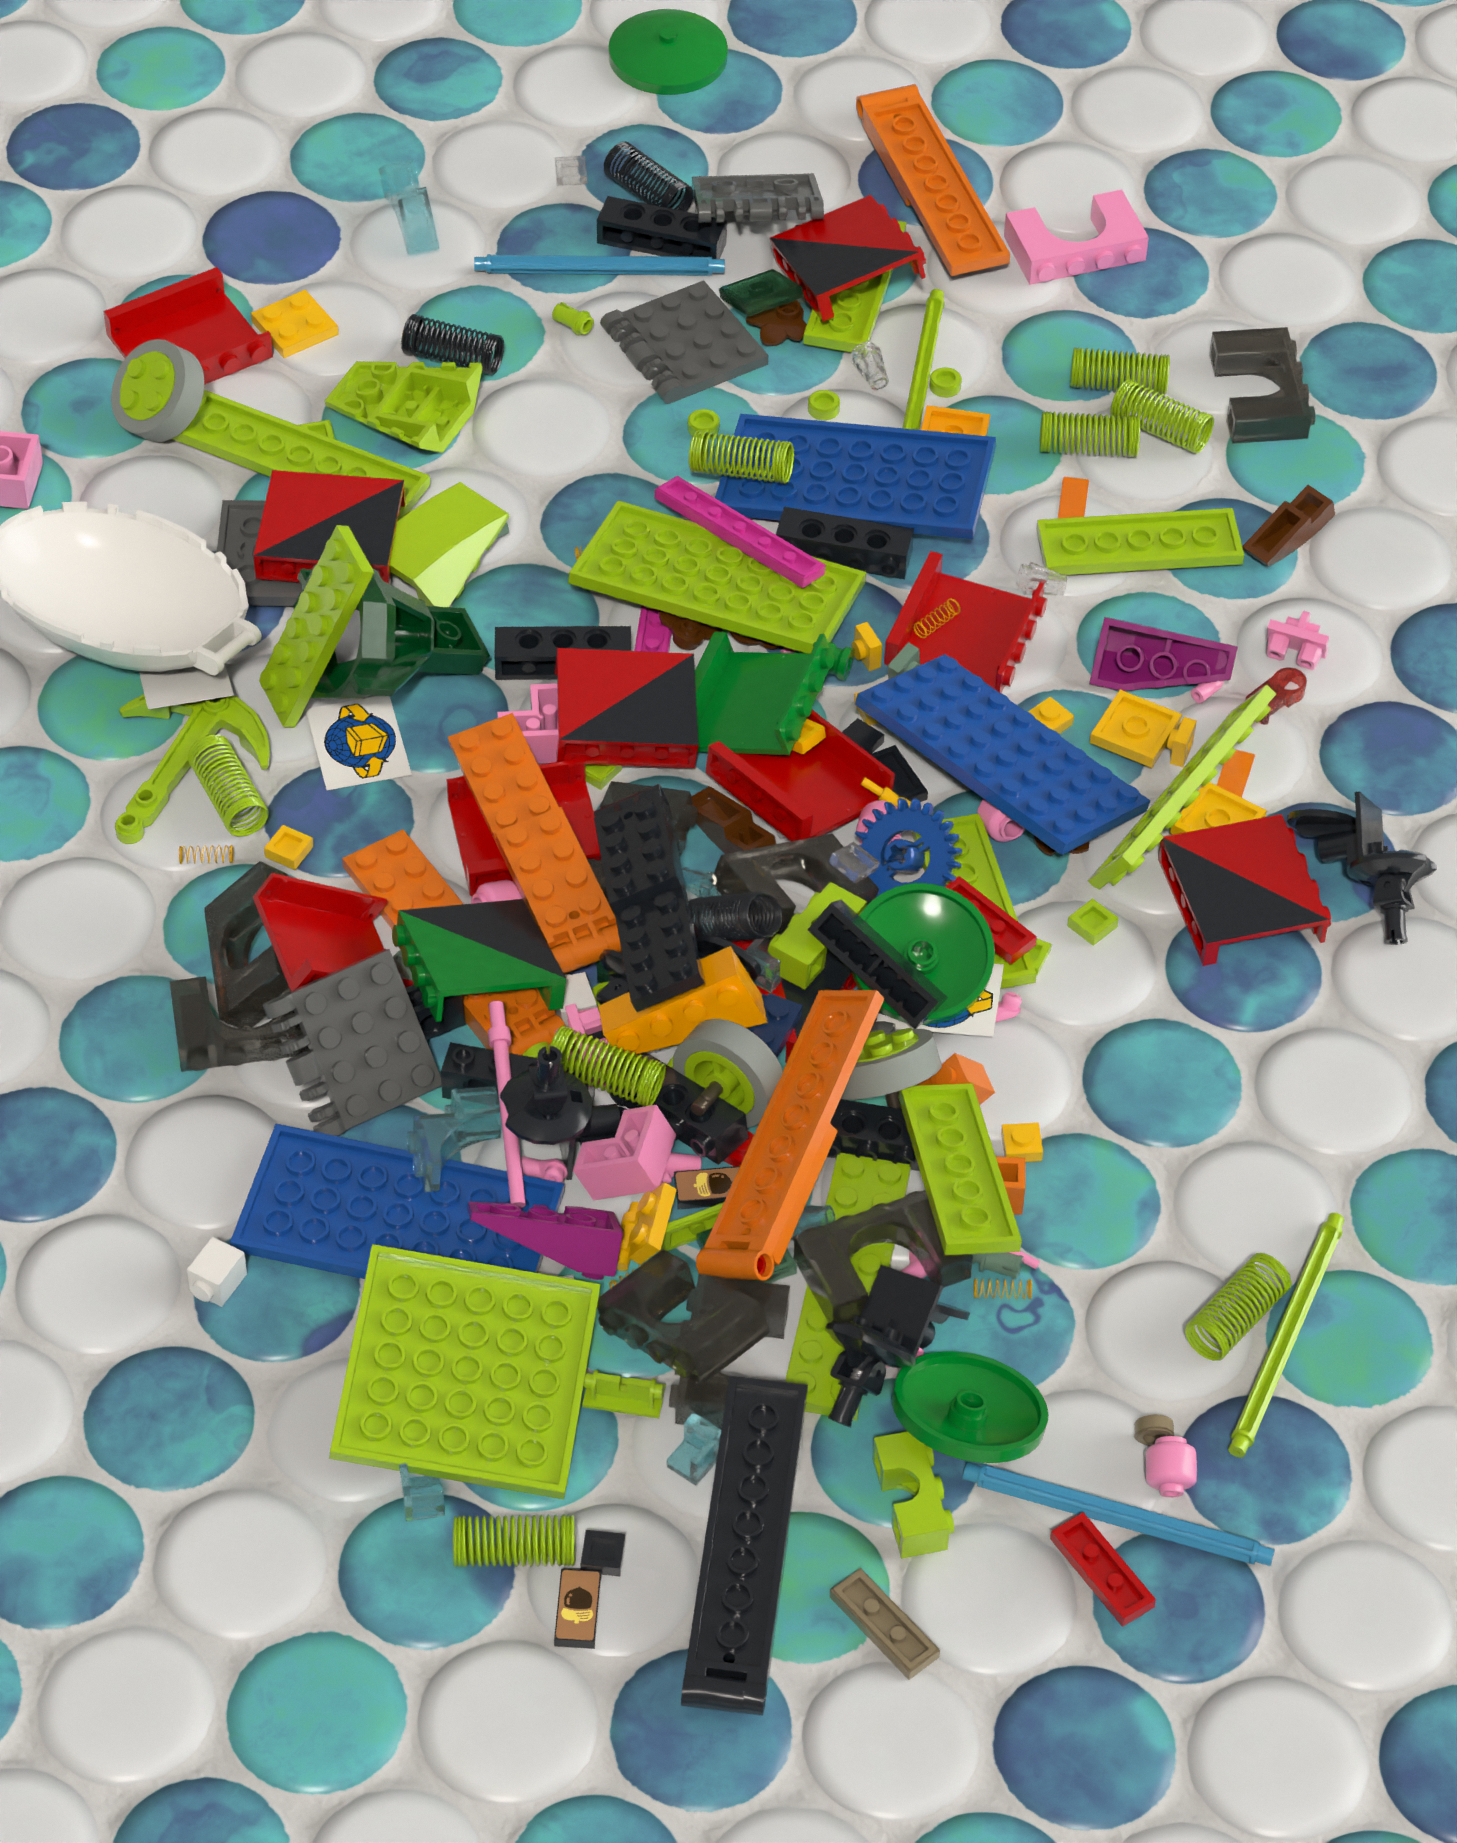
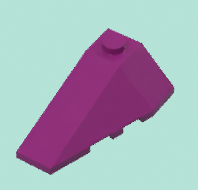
[1089,617,1238,691]
[467,1202,623,1280]

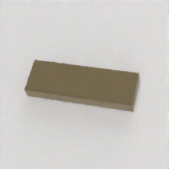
[830,1568,940,1680]

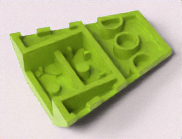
[324,361,482,453]
[390,482,509,607]

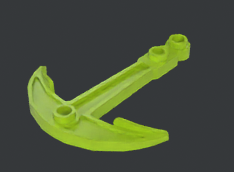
[115,694,270,844]

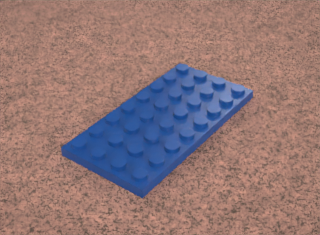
[715,413,996,539]
[855,654,1151,855]
[230,1124,564,1279]

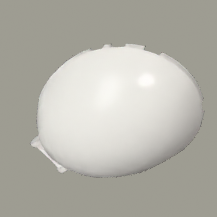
[0,502,262,675]

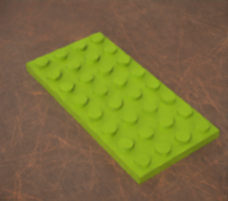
[568,500,867,654]

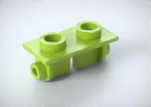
[582,1370,666,1419]

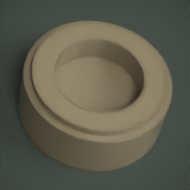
[1134,1415,1174,1446]

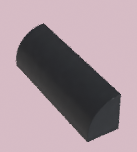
[808,899,948,1029]

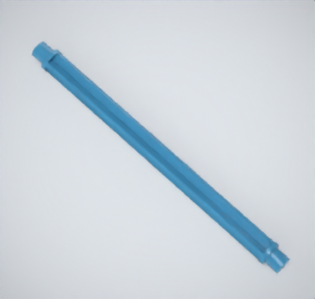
[474,254,725,276]
[963,1462,1275,1566]

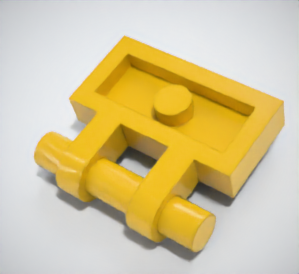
[616,1182,677,1271]

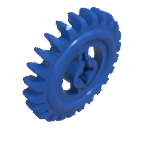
[849,798,962,902]

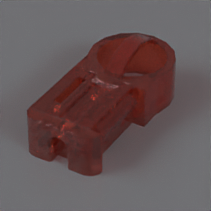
[1245,667,1307,725]

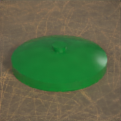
[609,9,728,95]
[851,883,995,1025]
[892,1351,1049,1463]

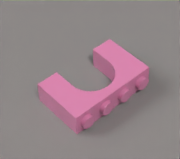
[1004,190,1149,285]

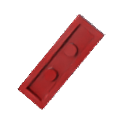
[945,876,1037,964]
[1050,1512,1156,1627]

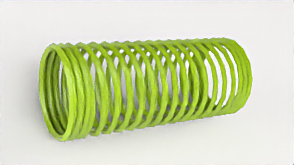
[1070,347,1170,395]
[1110,379,1214,454]
[1040,411,1140,458]
[688,430,794,484]
[187,735,269,837]
[547,1025,666,1107]
[1185,1253,1292,1361]
[453,1514,575,1568]

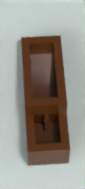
[1242,485,1335,567]
[682,786,779,874]

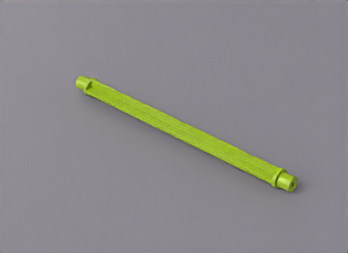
[902,289,945,430]
[1228,1212,1345,1458]

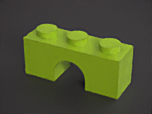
[768,882,867,990]
[872,1431,954,1559]

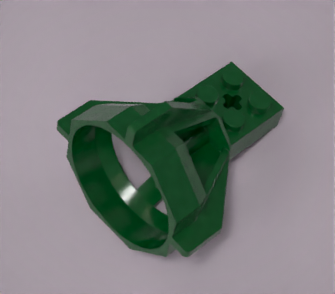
[294,565,490,699]

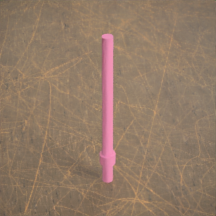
[488,1001,526,1208]

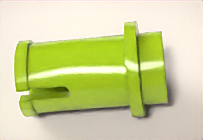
[552,302,594,335]

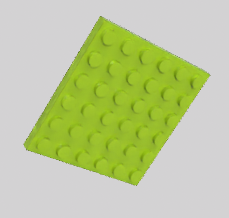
[329,1244,601,1500]

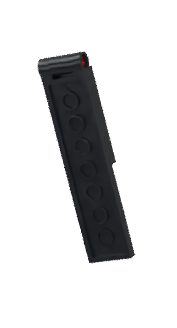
[594,784,705,1012]
[681,1376,808,1716]

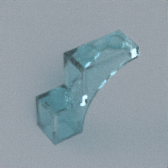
[379,159,439,255]
[407,1086,501,1192]

